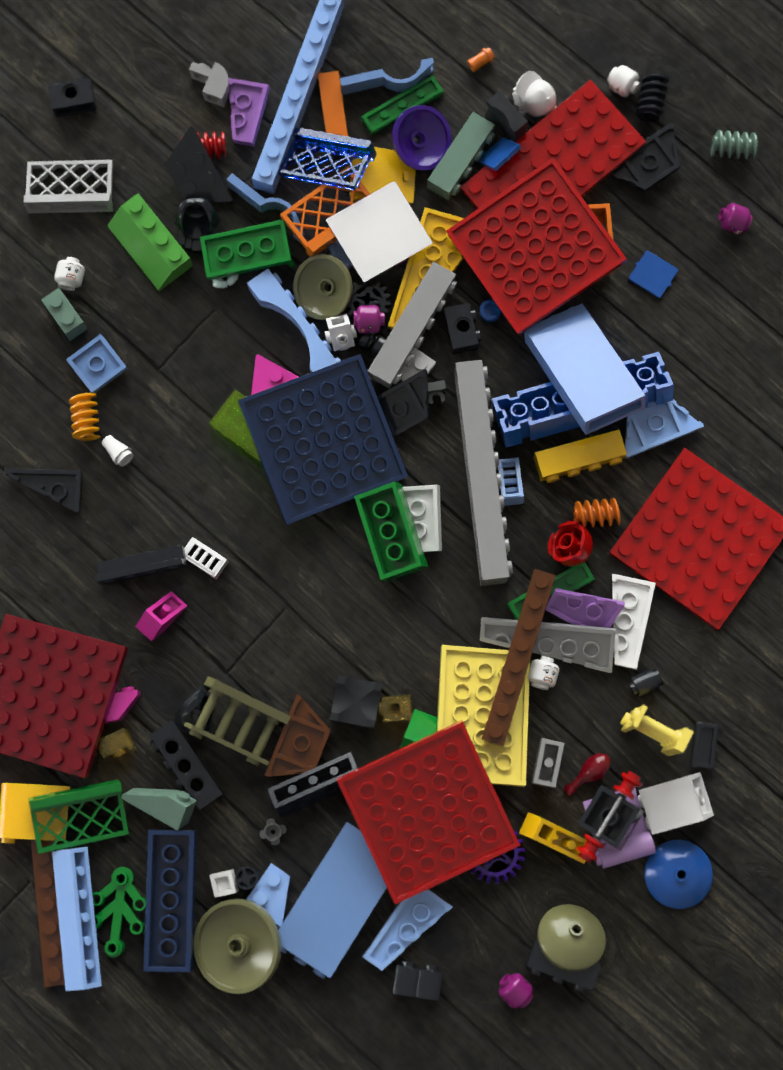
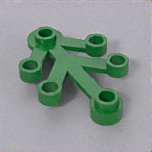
[92,867,146,957]

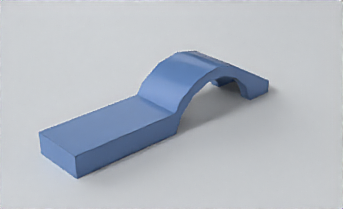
[340,58,434,95]
[227,173,304,244]

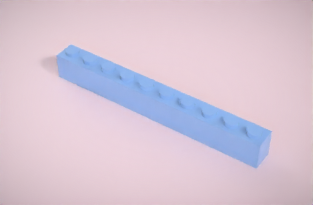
[252,0,344,194]

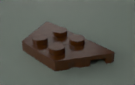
[265,695,331,777]

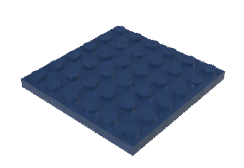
[237,354,408,525]

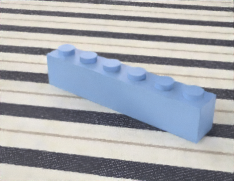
[52,847,102,991]

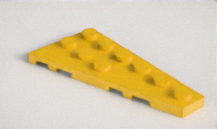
[388,207,464,329]

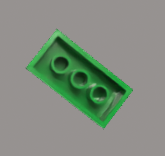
[354,482,428,582]

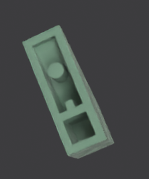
[121,788,197,831]

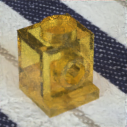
[379,694,413,722]
[99,728,136,759]

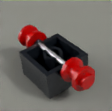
[576,771,644,863]

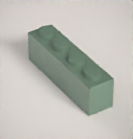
[427,112,495,201]

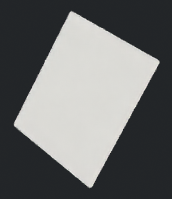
[326,182,432,282]

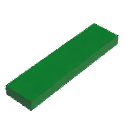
[361,75,444,136]
[507,562,595,620]

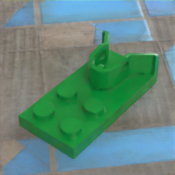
[200,220,294,280]

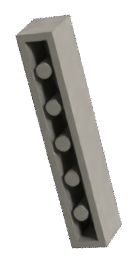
[368,262,457,389]

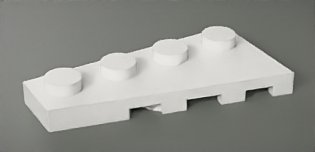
[612,574,656,670]

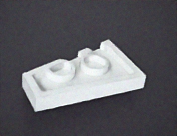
[403,485,442,552]

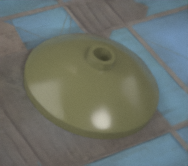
[293,254,352,320]
[537,904,606,971]

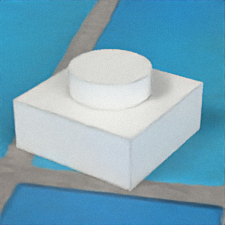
[210,869,238,897]

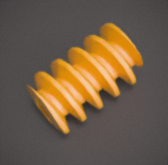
[69,393,101,441]

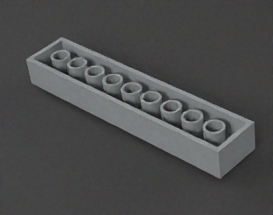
[454,360,513,586]

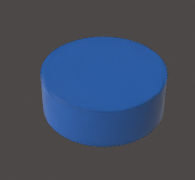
[479,300,501,323]

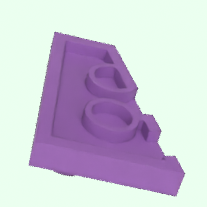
[229,78,270,146]
[546,588,625,628]

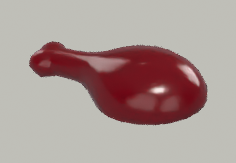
[564,753,611,797]

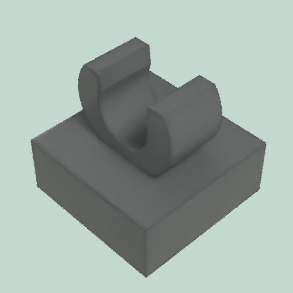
[428,380,446,406]

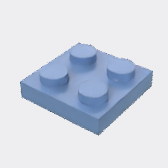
[66,334,128,393]

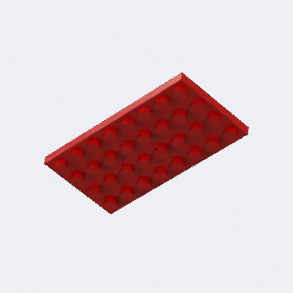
[460,80,646,209]

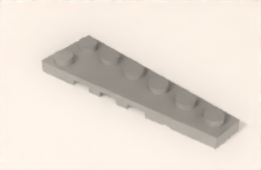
[480,617,616,673]

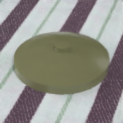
[194,899,281,994]

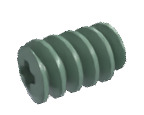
[711,130,758,159]

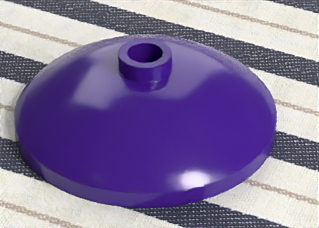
[392,105,452,171]

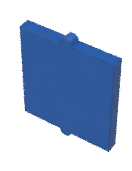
[478,137,522,171]
[628,250,679,299]

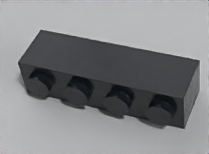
[268,752,359,817]

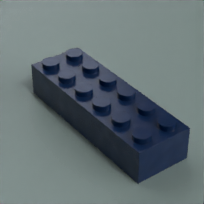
[144,830,197,972]

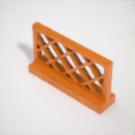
[280,166,370,257]

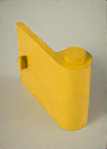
[349,145,416,204]
[0,783,70,844]

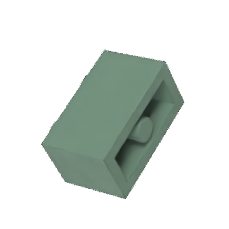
[41,288,87,341]

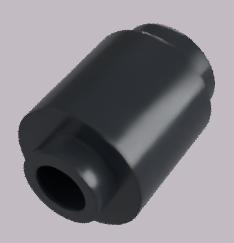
[628,668,664,698]

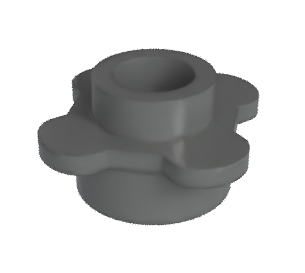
[260,818,287,845]

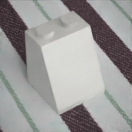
[638,772,714,835]

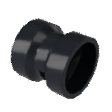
[358,333,386,357]

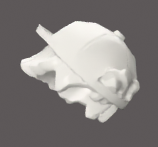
[512,71,557,117]

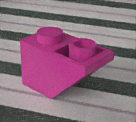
[105,687,141,723]

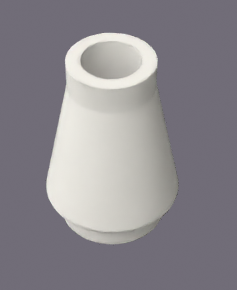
[102,435,133,467]

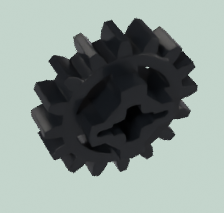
[345,278,391,318]

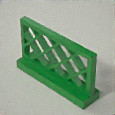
[28,779,129,854]

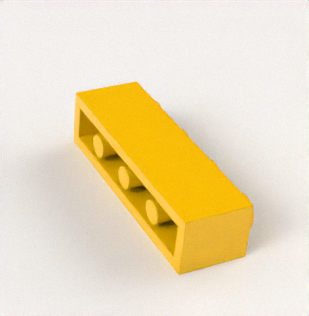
[534,430,627,483]

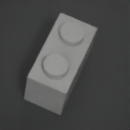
[531,738,564,788]

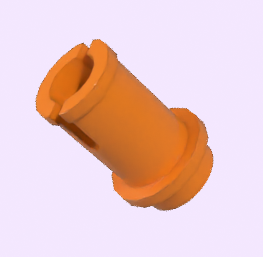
[467,47,495,72]

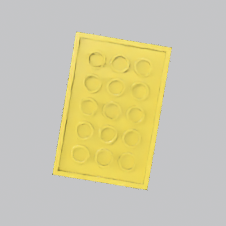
[437,645,530,787]

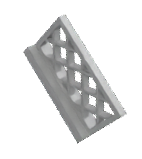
[23,160,113,213]

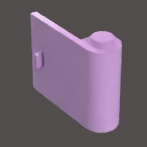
[583,789,656,869]

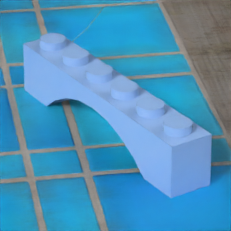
[247,269,341,372]

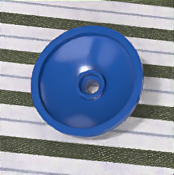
[644,840,713,909]

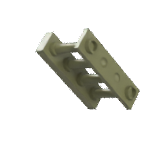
[184,676,291,766]

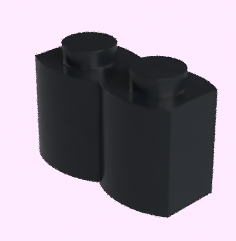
[393,961,443,1001]

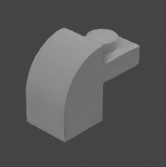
[189,62,230,107]

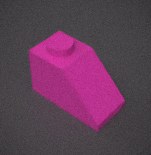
[135,591,187,641]

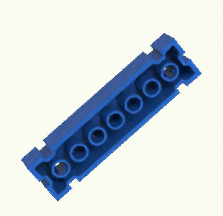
[491,352,674,448]

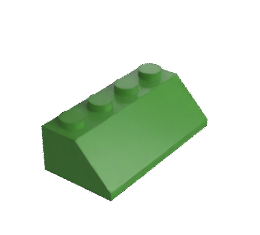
[107,193,193,291]

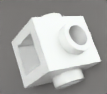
[325,314,357,351]

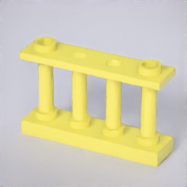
[620,705,694,756]

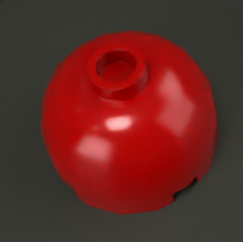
[548,521,593,567]

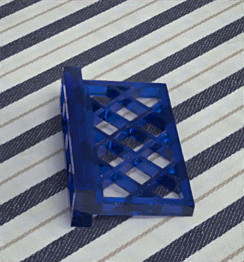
[278,127,377,191]

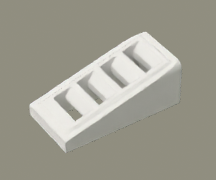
[184,537,229,579]

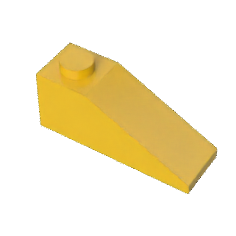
[519,812,586,864]

